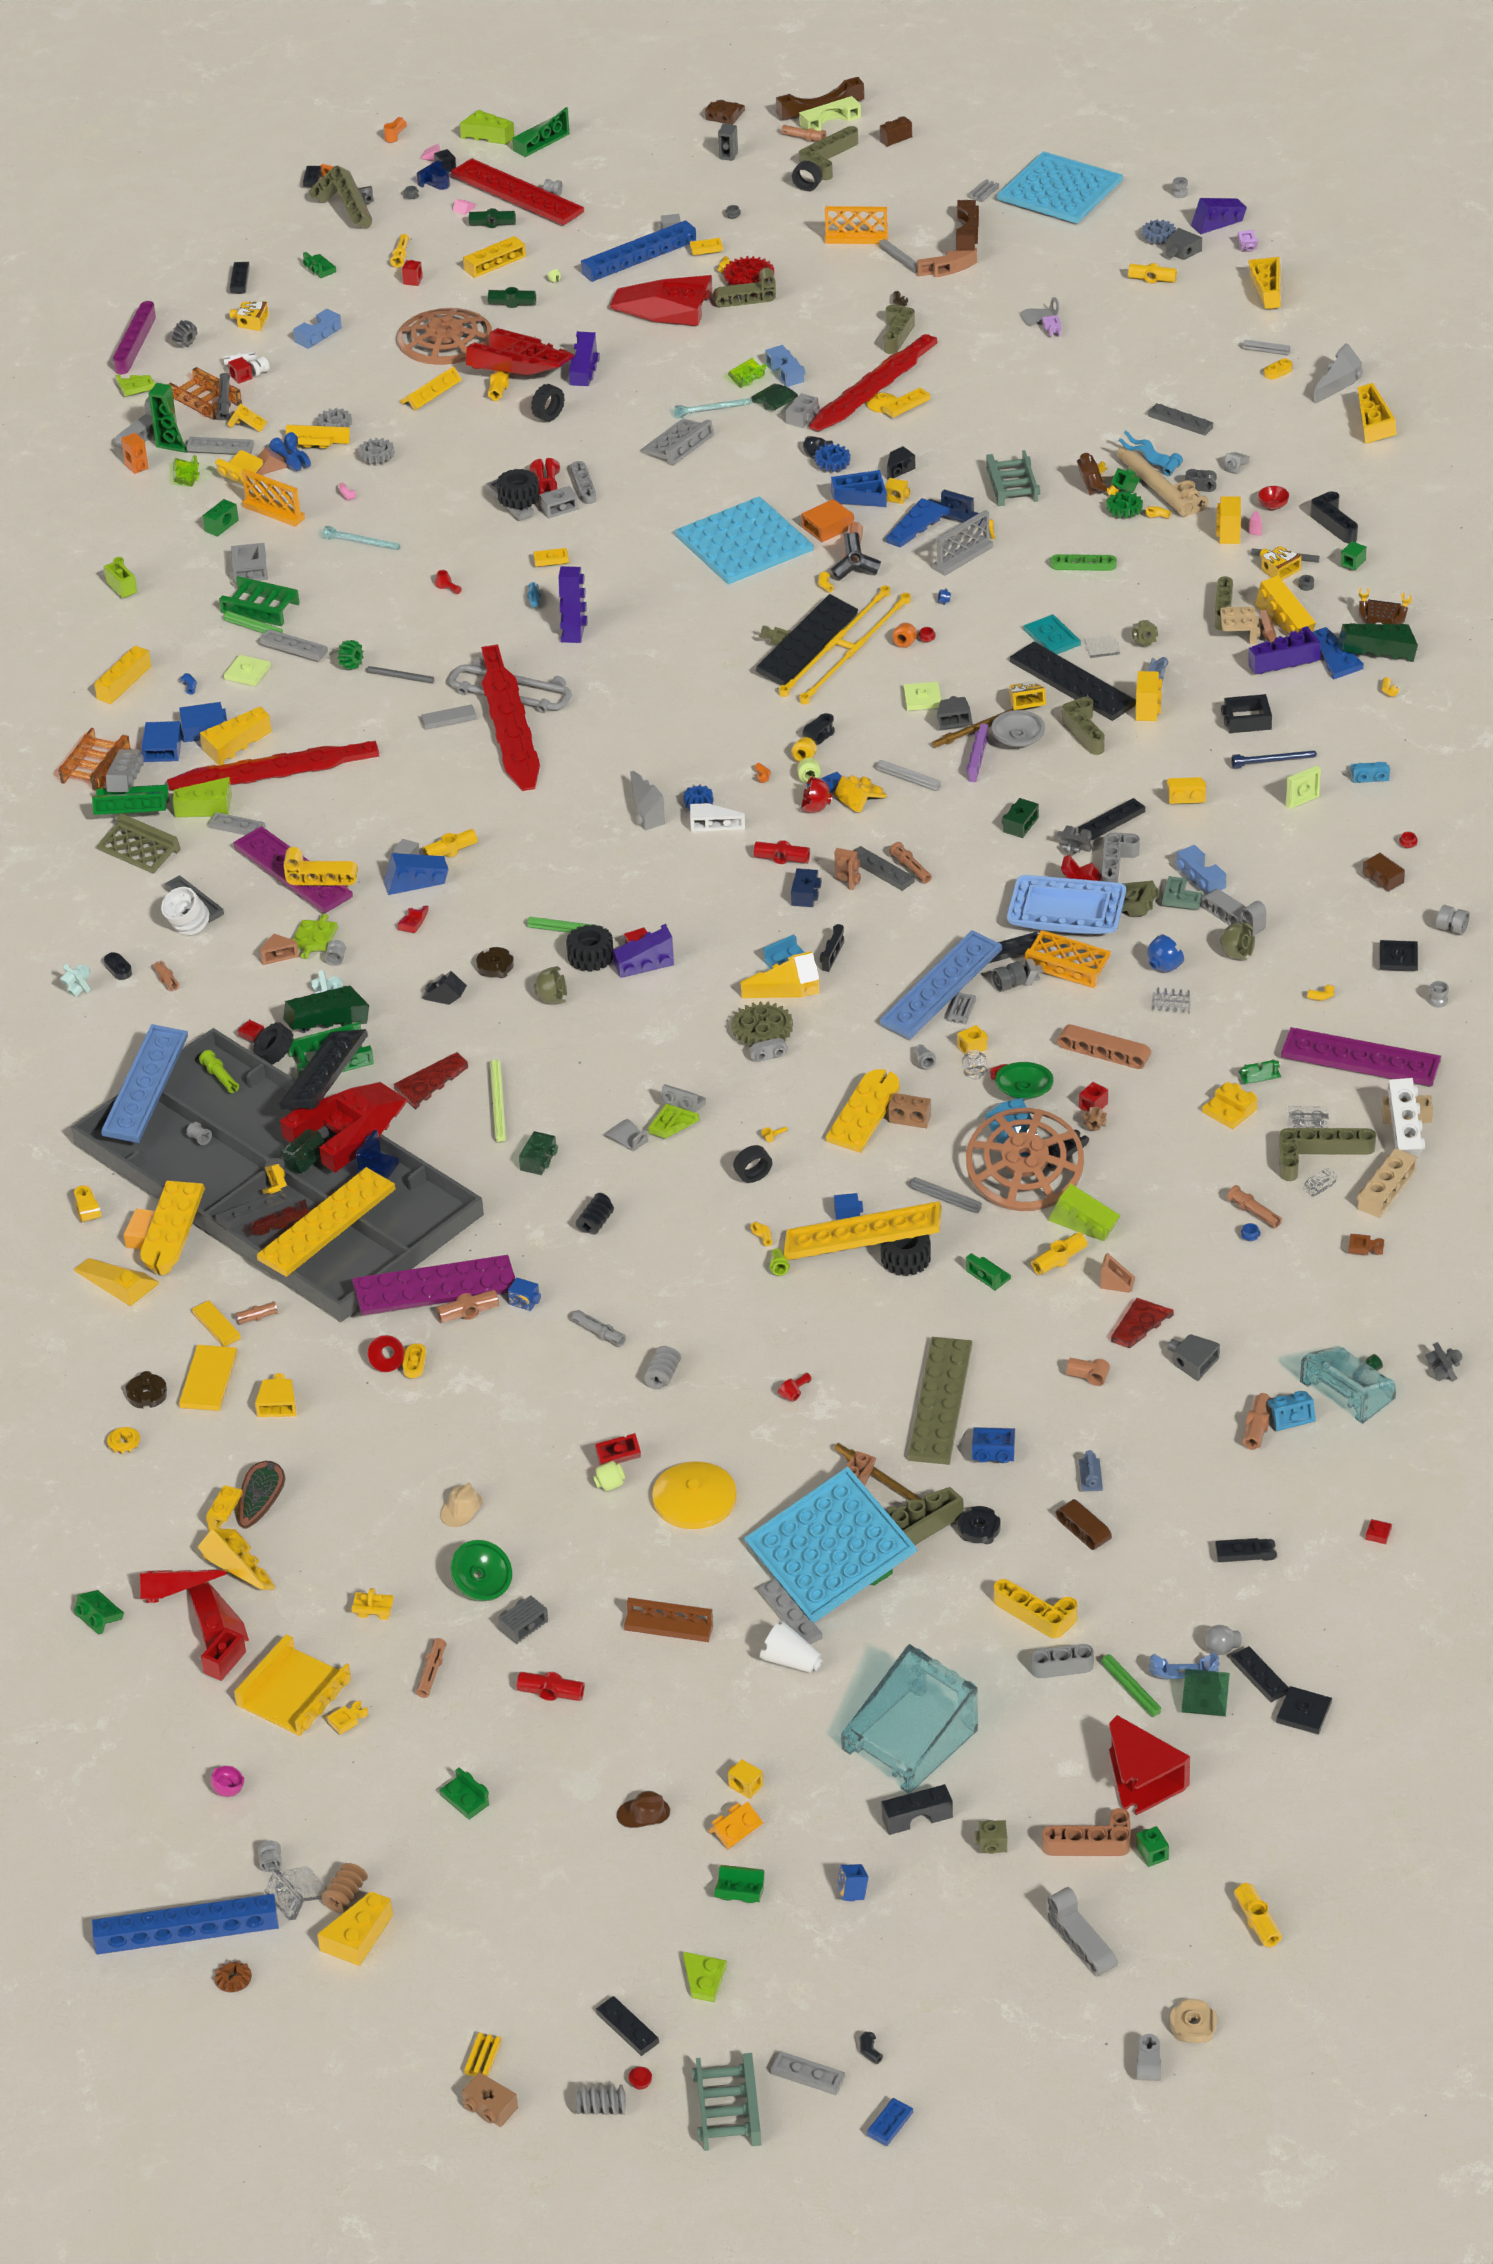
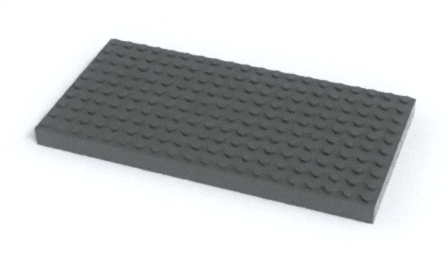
[71,1028,484,1322]

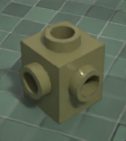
[1132,620,1158,646]
[974,1820,1007,1854]

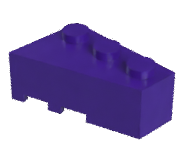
[1191,198,1247,235]
[569,331,600,386]
[613,923,674,978]

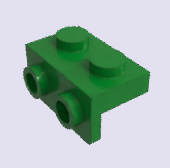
[714,1865,765,1903]

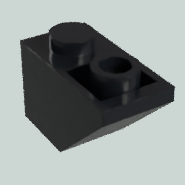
[887,446,915,479]
[422,971,467,1005]

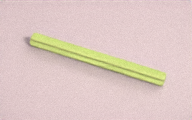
[490,1059,506,1142]

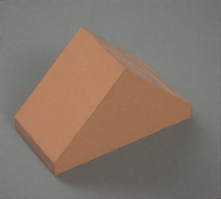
[256,447,288,475]
[260,934,299,965]
[1101,1253,1135,1293]

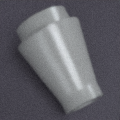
[914,1044,936,1069]

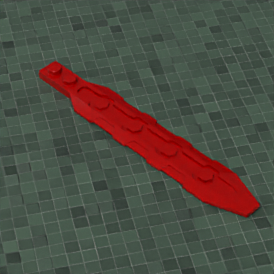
[809,334,938,431]
[481,644,540,791]
[167,741,379,790]

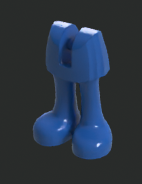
[269,432,311,471]

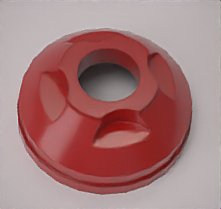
[1258,486,1289,511]
[367,1335,405,1372]

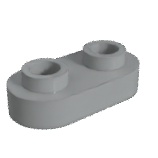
[749,1038,788,1062]

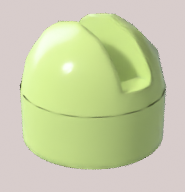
[547,269,561,283]

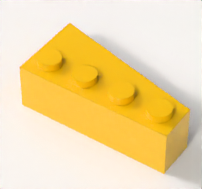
[1248,257,1281,309]

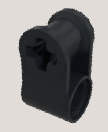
[802,713,835,745]

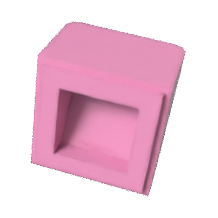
[421,144,440,161]
[453,199,476,214]
[1249,511,1262,536]

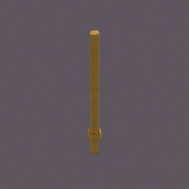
[932,708,1023,748]
[834,1443,922,1500]

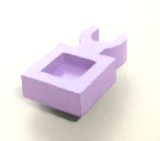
[1042,315,1061,337]

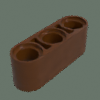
[1056,1499,1112,1550]

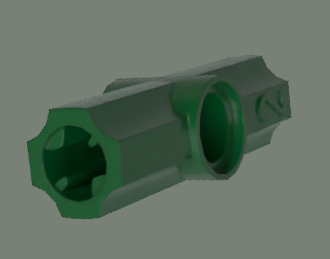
[469,208,516,228]
[488,287,536,308]

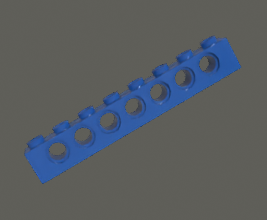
[581,220,696,282]
[92,1894,279,1955]

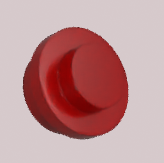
[918,627,936,642]
[1399,832,1418,848]
[628,2067,652,2090]

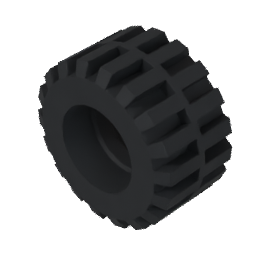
[497,469,539,509]
[566,924,614,972]
[881,1234,931,1276]

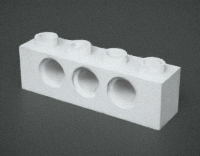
[1387,1078,1425,1157]

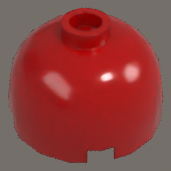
[801,776,832,813]

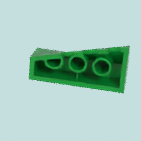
[512,107,570,157]
[148,383,187,453]

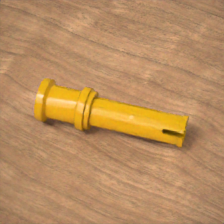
[390,234,409,268]

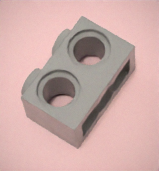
[786,393,820,428]

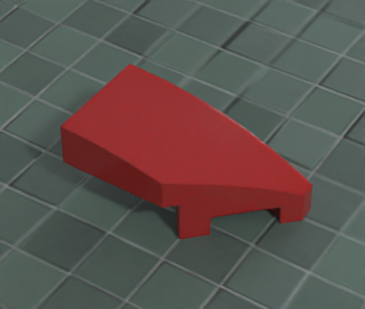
[398,905,429,933]

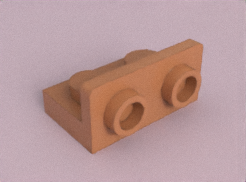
[834,848,861,890]

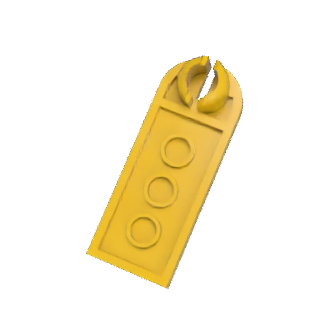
[826,1069,900,1153]
[140,1181,205,1275]

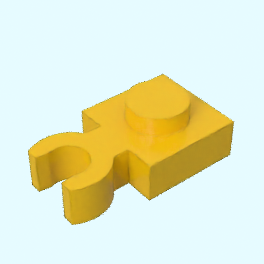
[327,1700,368,1735]

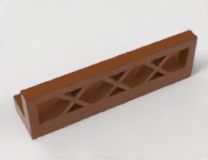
[624,1597,713,1642]

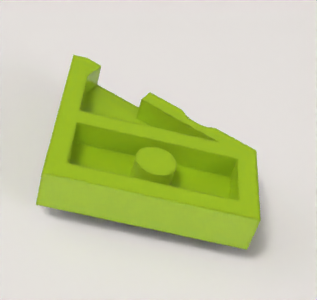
[115,375,155,396]
[648,1103,700,1139]
[683,1952,727,2002]

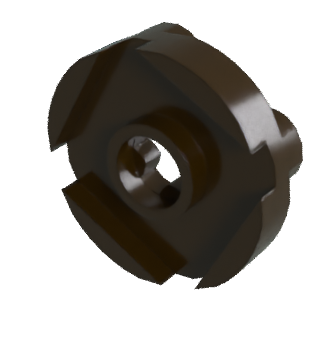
[476,947,514,978]
[125,1371,167,1409]

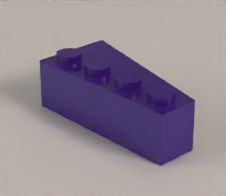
[558,566,588,643]
[1248,626,1320,674]

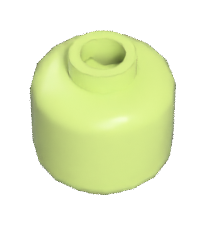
[797,758,821,783]
[593,1461,626,1492]

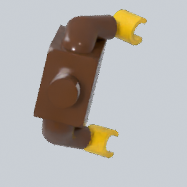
[1077,453,1119,496]
[1359,588,1412,624]

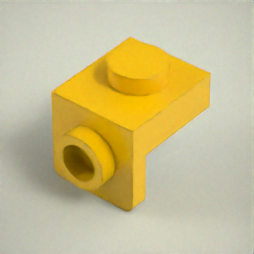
[262,1164,287,1194]

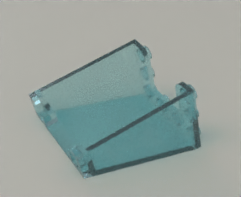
[841,1644,978,1794]

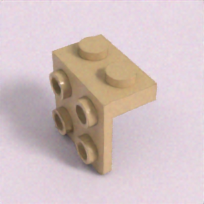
[1220,606,1260,645]

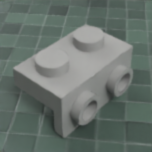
[661,1084,706,1112]

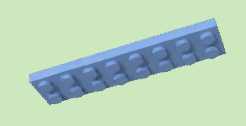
[880,930,1002,1040]
[101,1024,188,1143]

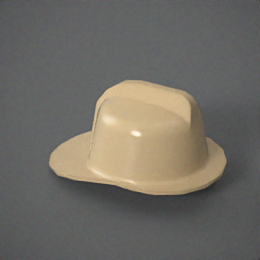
[440,1483,482,1527]

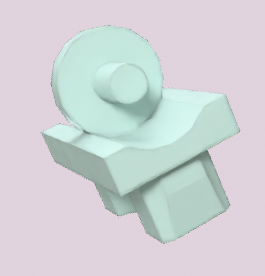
[60,964,91,997]
[311,970,343,994]

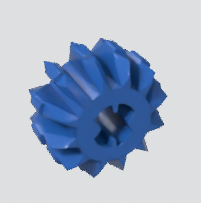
[683,784,714,811]

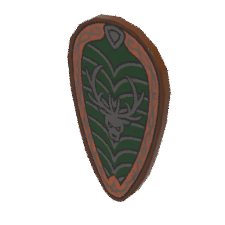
[237,1461,286,1529]

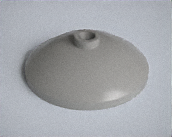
[992,710,1045,747]

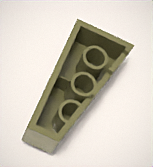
[887,1487,964,1545]

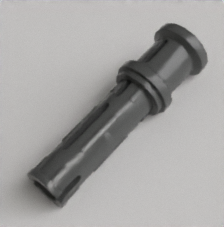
[216,373,231,420]

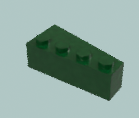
[1338,623,1418,662]
[283,985,369,1030]

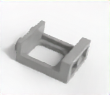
[231,543,268,583]

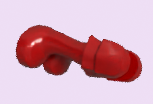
[529,458,560,495]

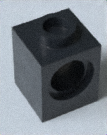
[434,149,456,174]

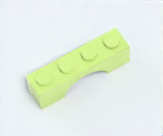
[799,96,861,131]

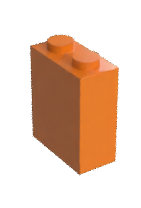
[801,499,854,543]

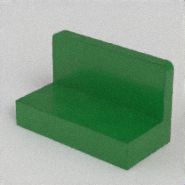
[966,1253,1011,1291]

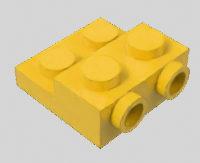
[1202,1081,1258,1130]

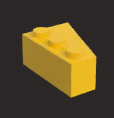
[317,1891,393,1966]

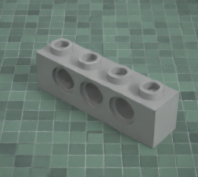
[106,749,144,792]

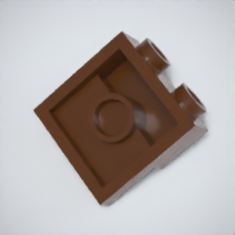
[705,100,745,125]

